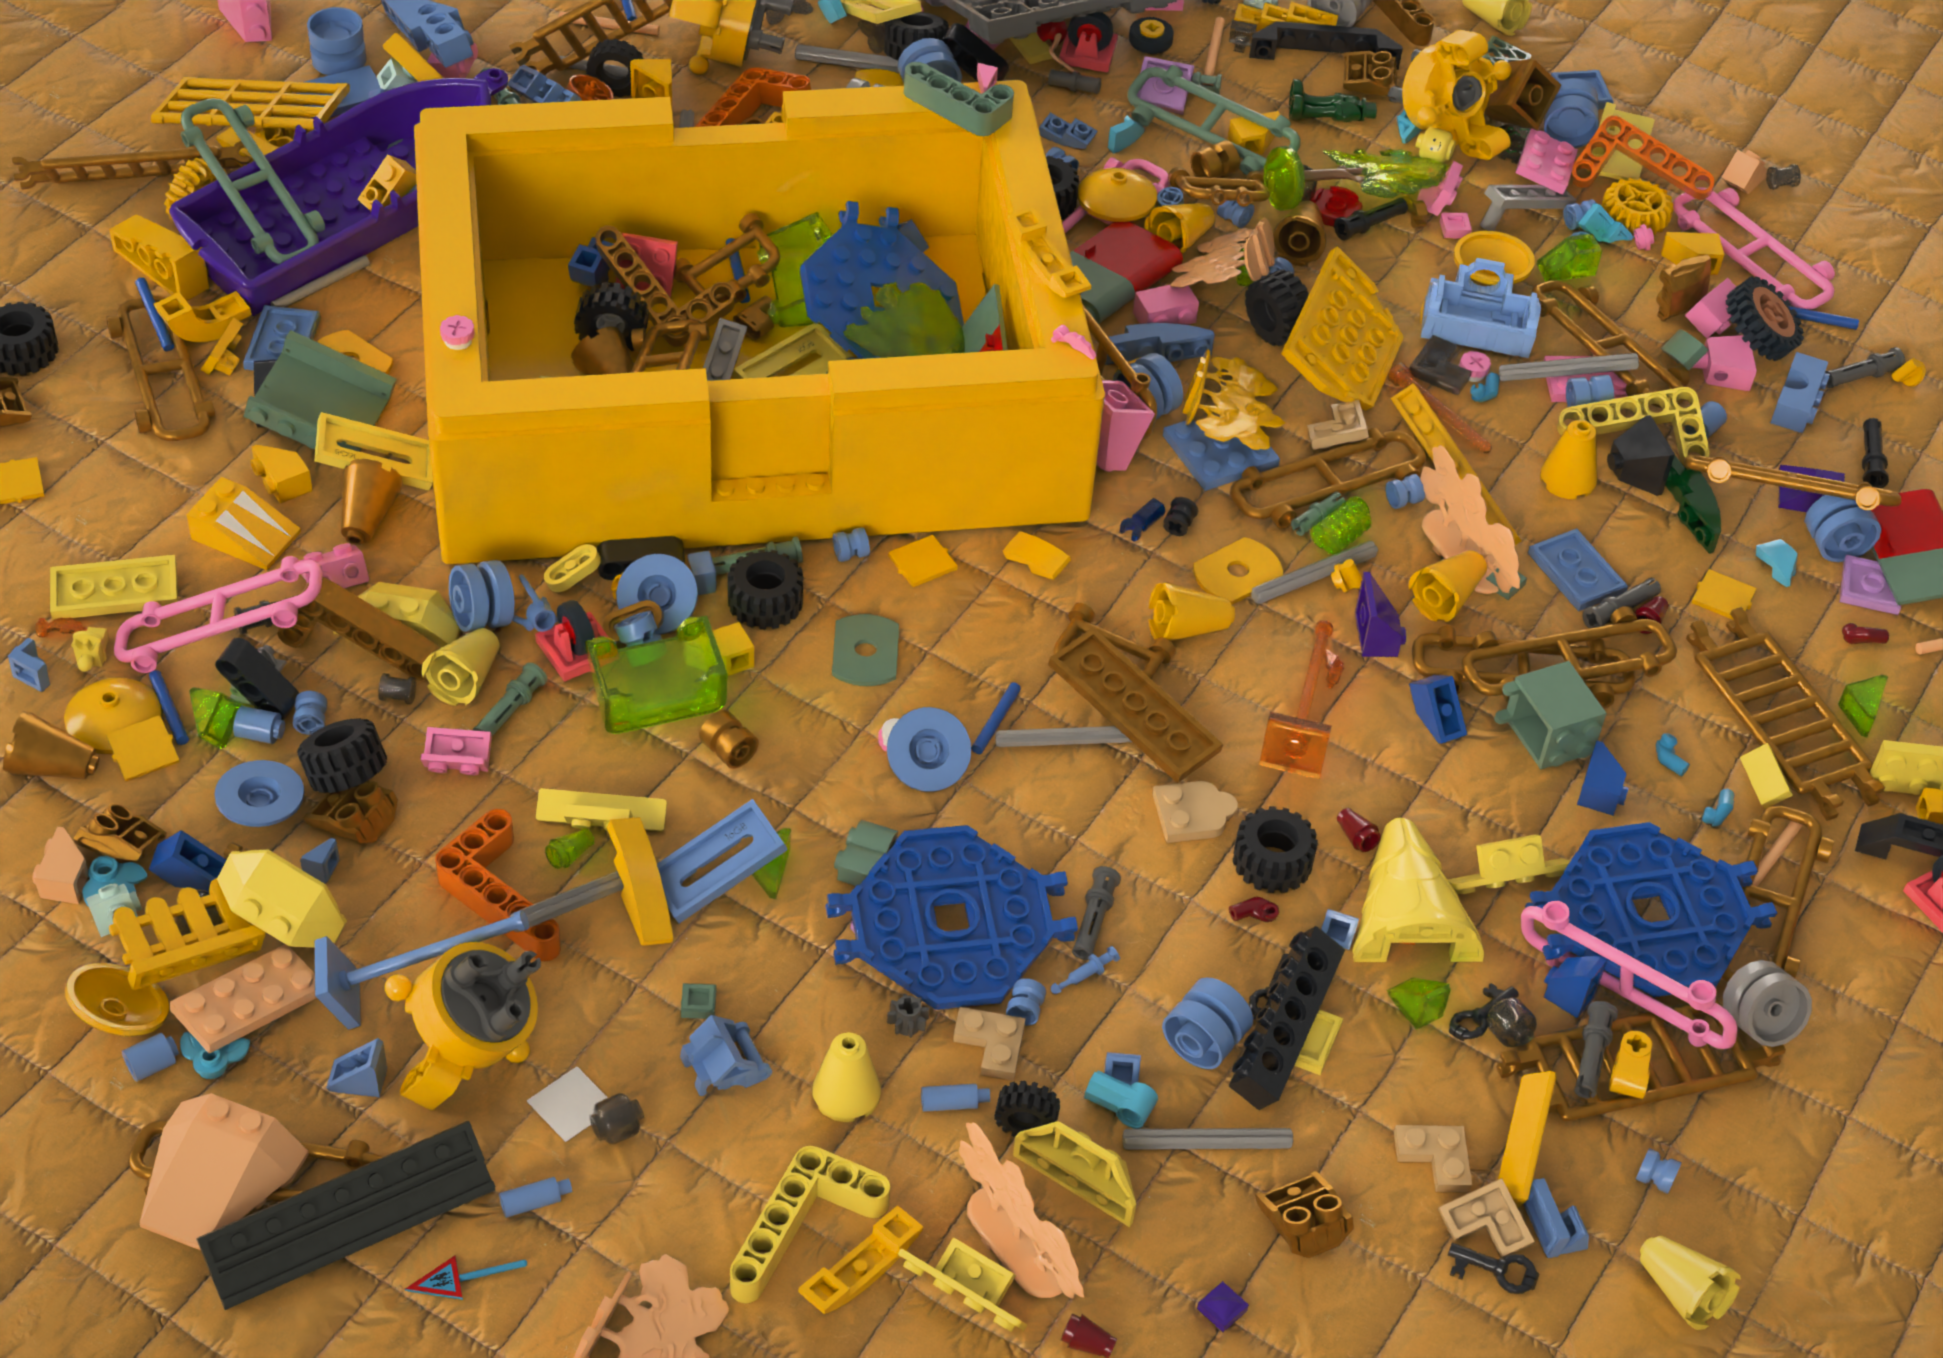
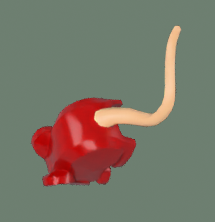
[1036,20,1074,73]

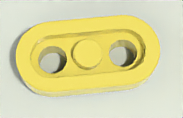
[544,544,601,592]

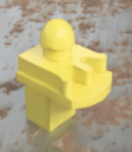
[71,627,109,672]

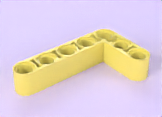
[1557,387,1709,470]
[730,1146,890,1304]

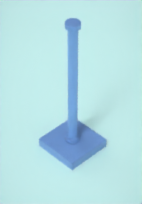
[315,910,529,1030]

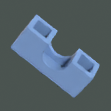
[1770,352,1830,433]

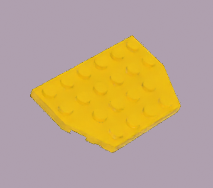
[1281,246,1404,411]

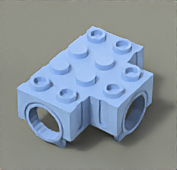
[1421,258,1541,358]

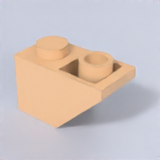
[1721,150,1769,194]
[33,827,89,904]

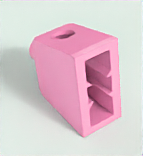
[1692,335,1757,391]

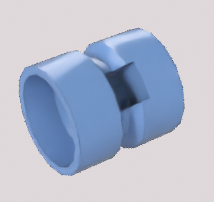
[1566,375,1614,407]
[614,611,668,667]

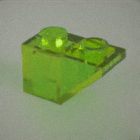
[1536,234,1602,282]

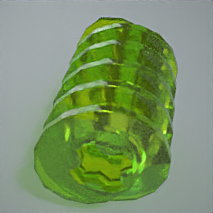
[1310,496,1372,555]

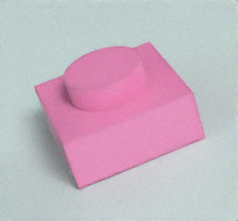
[1440,213,1472,239]

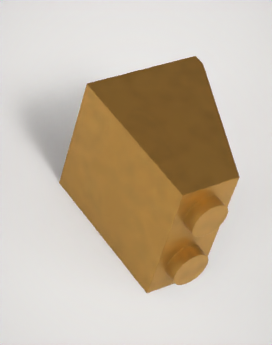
[1484,59,1561,130]

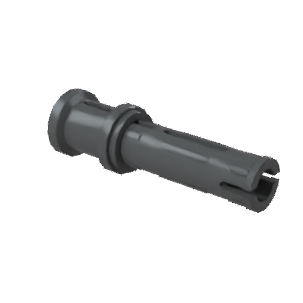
[1825,347,1906,388]
[1582,577,1661,628]
[1072,866,1121,960]
[1574,1001,1618,1099]

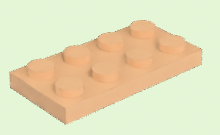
[170,944,317,1054]

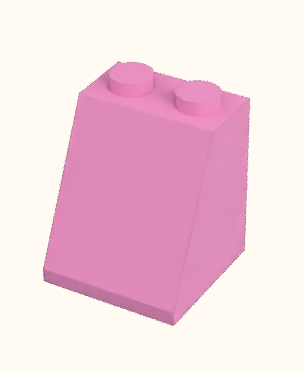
[218,0,272,42]
[1097,380,1155,472]

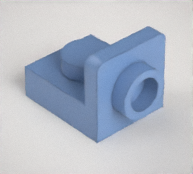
[8,638,50,692]

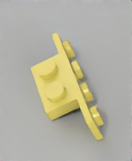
[536,788,667,832]
[1448,834,1571,894]
[898,1237,1027,1332]

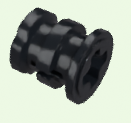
[1163,497,1199,536]

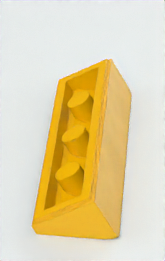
[383,33,444,82]
[1498,1071,1557,1208]

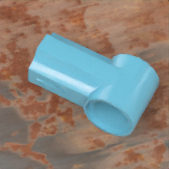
[1084,1070,1158,1129]

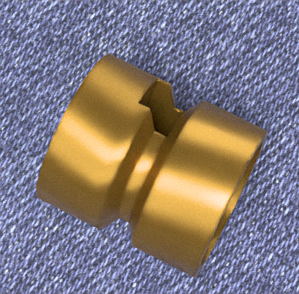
[1190,140,1240,178]
[699,710,759,769]

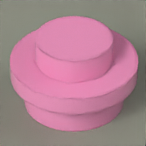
[1634,224,1654,251]

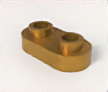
[603,600,664,643]

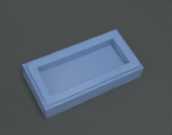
[1523,1178,1571,1258]

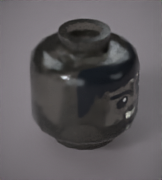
[1486,997,1537,1047]
[589,1093,644,1145]

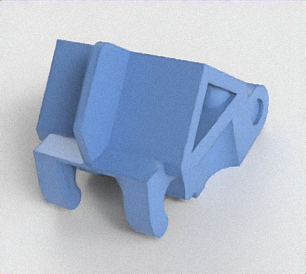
[680,1015,772,1096]

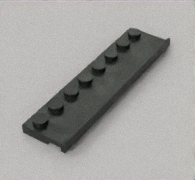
[196,1121,495,1310]

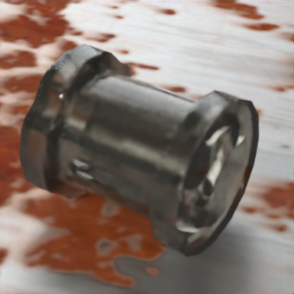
[1766,164,1801,190]
[378,673,417,705]

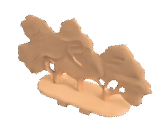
[1170,217,1275,288]
[1420,445,1521,594]
[959,1122,1084,1299]
[574,1254,729,1358]

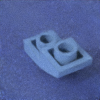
[1039,112,1097,149]

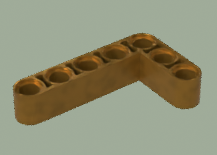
[1372,0,1435,46]
[596,225,735,347]
[277,577,441,682]

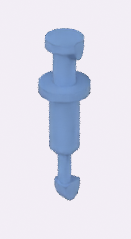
[1051,946,1120,994]

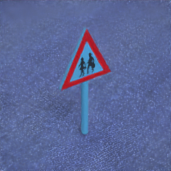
[405,1256,527,1300]

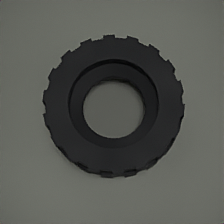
[586,39,643,98]

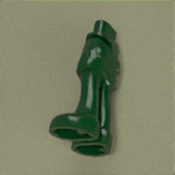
[1289,79,1377,122]

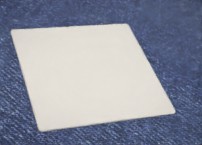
[527,1067,616,1142]

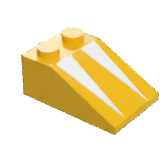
[186,477,301,570]

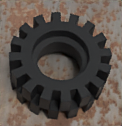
[994,1081,1060,1137]

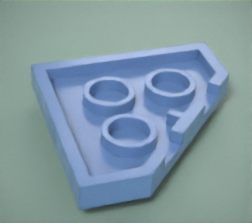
[1163,421,1280,491]

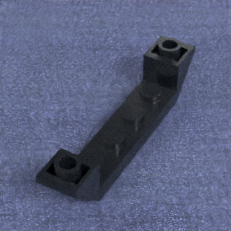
[1249,21,1403,70]
[1855,813,1943,860]

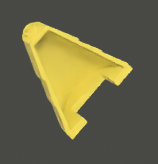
[1352,818,1484,962]

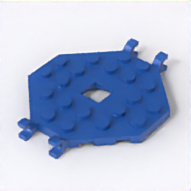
[799,201,964,359]
[1525,822,1777,997]
[825,825,1078,1010]

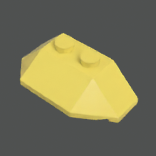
[333,582,461,648]
[217,849,347,948]
[1013,1121,1136,1227]

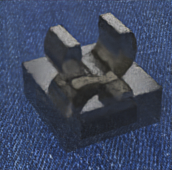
[1229,20,1257,53]

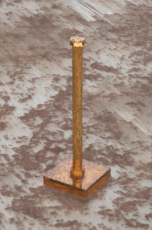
[1259,620,1333,779]

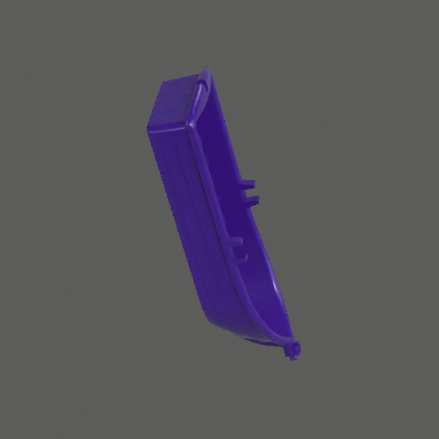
[169,68,508,316]

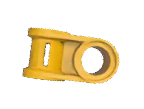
[1609,1030,1652,1099]

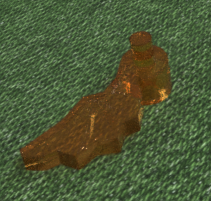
[35,617,87,638]
[1323,649,1344,689]

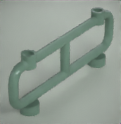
[1127,65,1301,175]
[181,98,325,264]

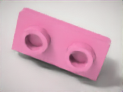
[1416,161,1463,216]
[299,543,369,588]
[420,727,492,775]

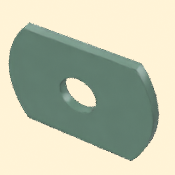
[832,614,899,686]

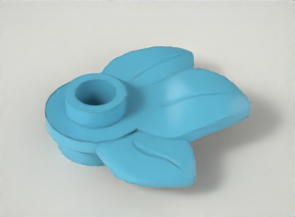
[82,856,148,907]
[180,1032,250,1079]

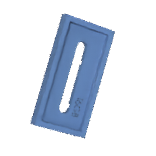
[657,799,788,923]

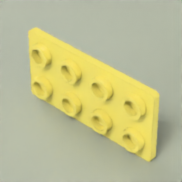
[1587,102,1655,181]

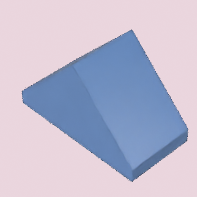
[326,1038,387,1098]

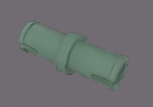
[1291,492,1346,536]

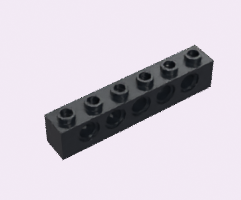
[1229,926,1345,1110]

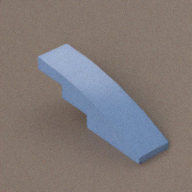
[508,65,582,103]

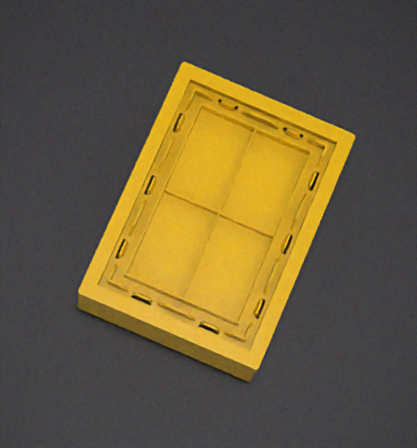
[414,80,1105,564]

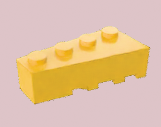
[109,214,209,301]

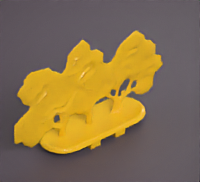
[1182,349,1286,450]

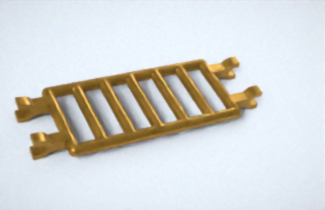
[509,0,672,75]
[12,141,251,190]
[1686,607,1885,821]
[1496,998,1786,1122]

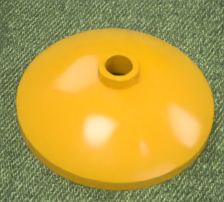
[1078,168,1157,222]
[1454,231,1535,286]
[64,678,162,754]
[65,963,169,1037]

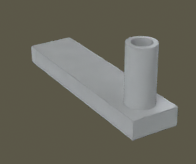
[1480,185,1576,231]
[703,318,747,381]

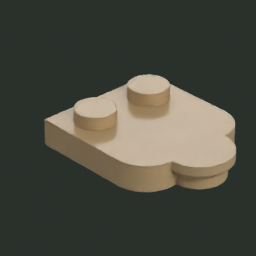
[1152,781,1238,843]

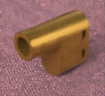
[733,295,775,340]

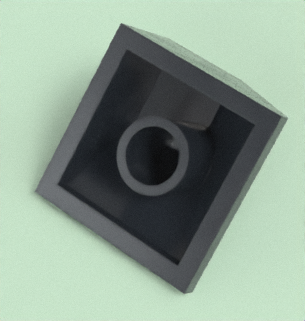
[1607,415,1675,496]

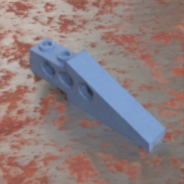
[381,0,473,68]

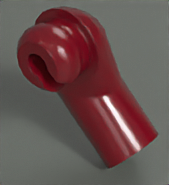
[1842,623,1889,644]
[1229,897,1279,922]

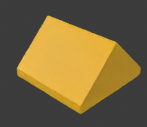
[630,59,673,116]

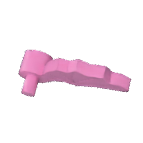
[1051,325,1096,360]

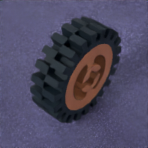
[1726,277,1804,361]

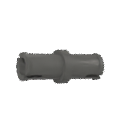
[1048,69,1101,94]

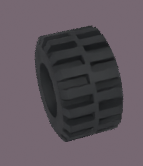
[884,12,949,61]
[1046,156,1079,220]
[1245,270,1309,346]
[0,302,59,376]
[728,550,804,630]
[297,718,387,793]
[1233,806,1318,893]

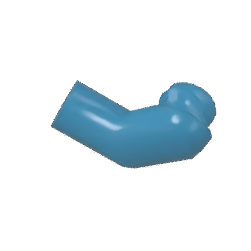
[1470,373,1500,403]
[1655,733,1690,777]
[1702,789,1735,827]

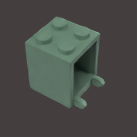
[1494,661,1607,770]

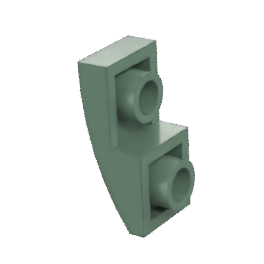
[1661,329,1709,370]

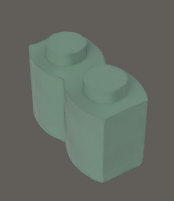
[834,820,898,886]

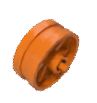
[566,74,613,101]

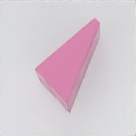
[977,63,998,94]

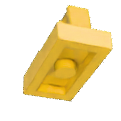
[201,317,243,376]

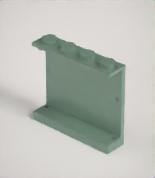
[243,330,397,452]

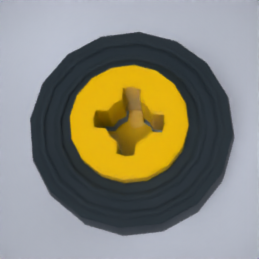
[1129,17,1174,54]

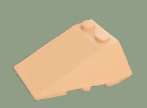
[140,1093,309,1250]

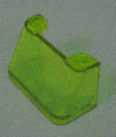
[757,212,833,327]
[586,615,728,734]

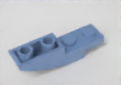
[1105,323,1215,365]

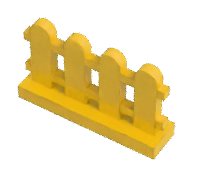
[109,878,266,990]

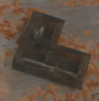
[1408,335,1471,395]

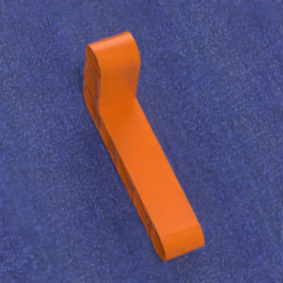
[695,67,811,127]
[1572,116,1714,200]
[435,809,561,961]

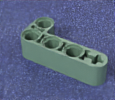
[904,62,1014,136]

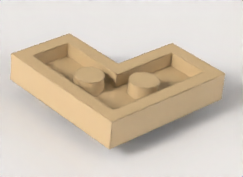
[1307,400,1369,449]
[953,1007,1026,1081]
[1394,1125,1472,1192]
[1438,1178,1535,1258]

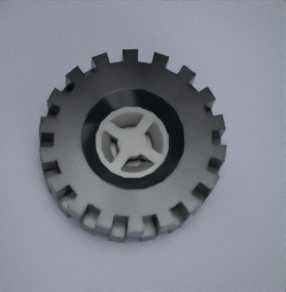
[574,282,649,352]

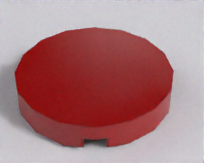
[1310,186,1363,227]

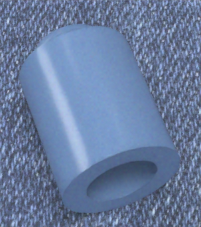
[1684,401,1727,439]
[233,706,285,744]
[122,1033,179,1082]

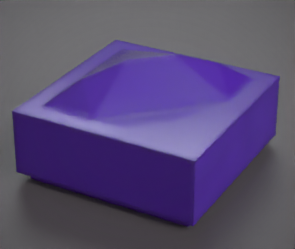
[1197,1281,1249,1332]

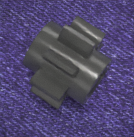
[887,994,929,1038]

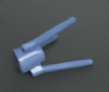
[512,574,558,632]

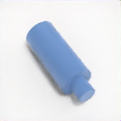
[921,1084,990,1112]
[499,1177,572,1218]

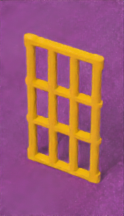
[151,77,350,130]

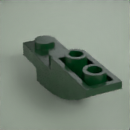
[1665,456,1721,554]

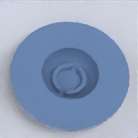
[616,554,698,635]
[887,707,971,792]
[215,760,304,827]

